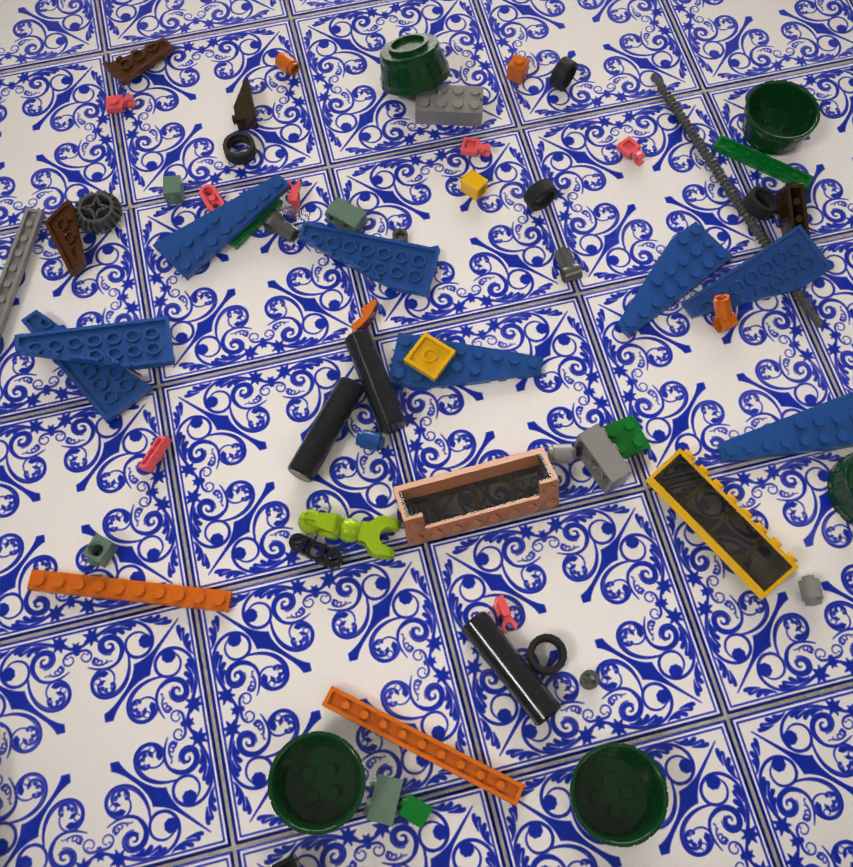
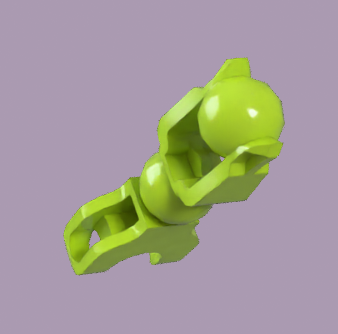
[298,509,401,560]

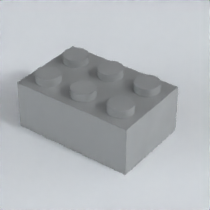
[573,423,632,495]

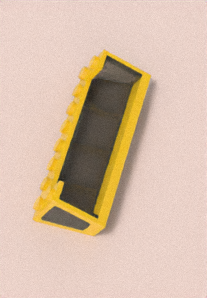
[645,448,799,600]

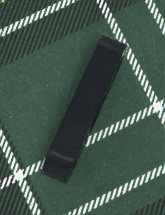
[289,533,343,570]

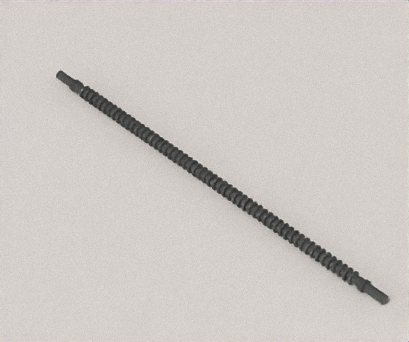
[651,73,823,328]

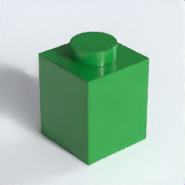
[397,794,433,829]

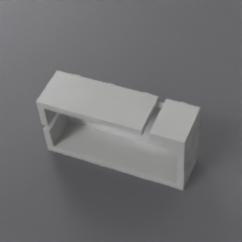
[415,85,484,127]

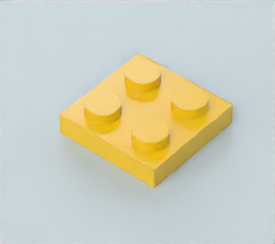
[404,332,456,382]

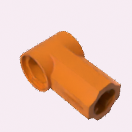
[713,294,738,333]

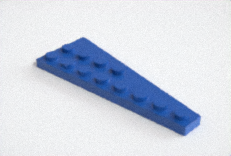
[153,174,291,281]
[21,310,153,424]

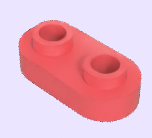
[199,184,224,212]

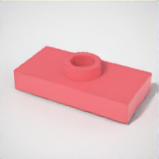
[138,436,172,472]

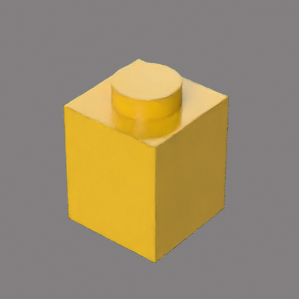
[460,169,488,201]

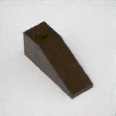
[232,78,259,131]

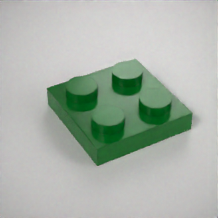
[601,415,651,459]

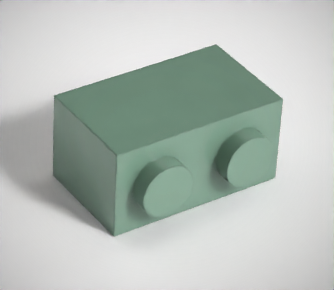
[325,196,367,233]
[364,774,404,827]

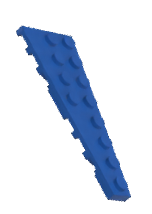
[717,392,853,464]

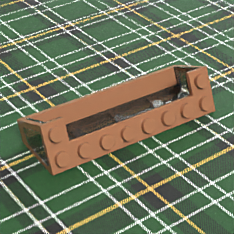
[393,447,559,547]

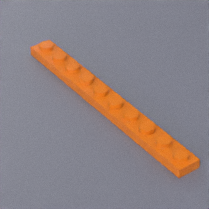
[27,569,233,613]
[322,686,525,806]

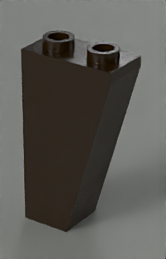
[775,182,810,236]

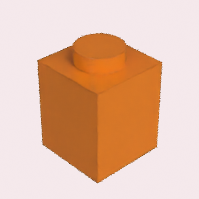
[506,54,530,85]

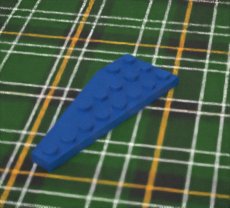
[299,221,440,298]
[616,221,733,339]
[681,225,833,319]
[14,316,175,370]
[389,333,544,391]

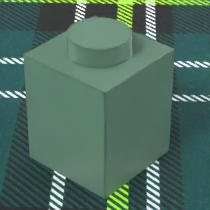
[163,175,184,204]

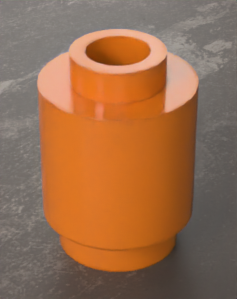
[275,52,300,76]

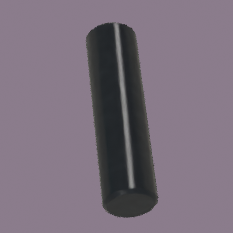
[345,330,407,434]
[287,377,364,482]
[462,611,561,726]

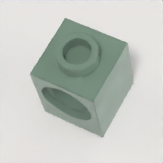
[82,533,119,568]

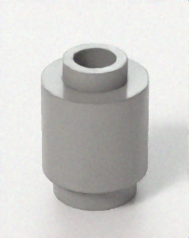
[547,444,576,463]
[798,575,824,606]

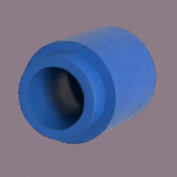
[356,429,385,452]

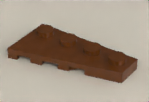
[102,37,175,86]
[44,200,87,277]

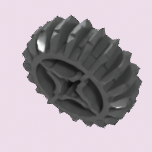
[74,190,123,235]

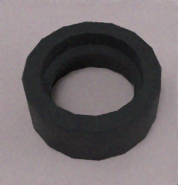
[549,56,577,92]
[222,131,257,165]
[524,178,558,211]
[743,186,779,220]
[526,634,567,676]

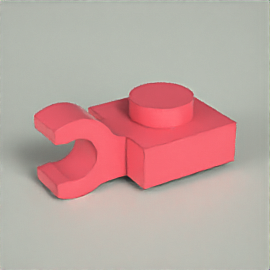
[106,94,136,114]
[616,136,646,166]
[460,137,491,157]
[287,179,301,211]
[493,595,517,634]

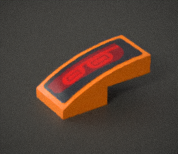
[351,299,378,332]

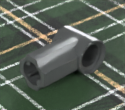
[263,211,300,243]
[554,247,583,283]

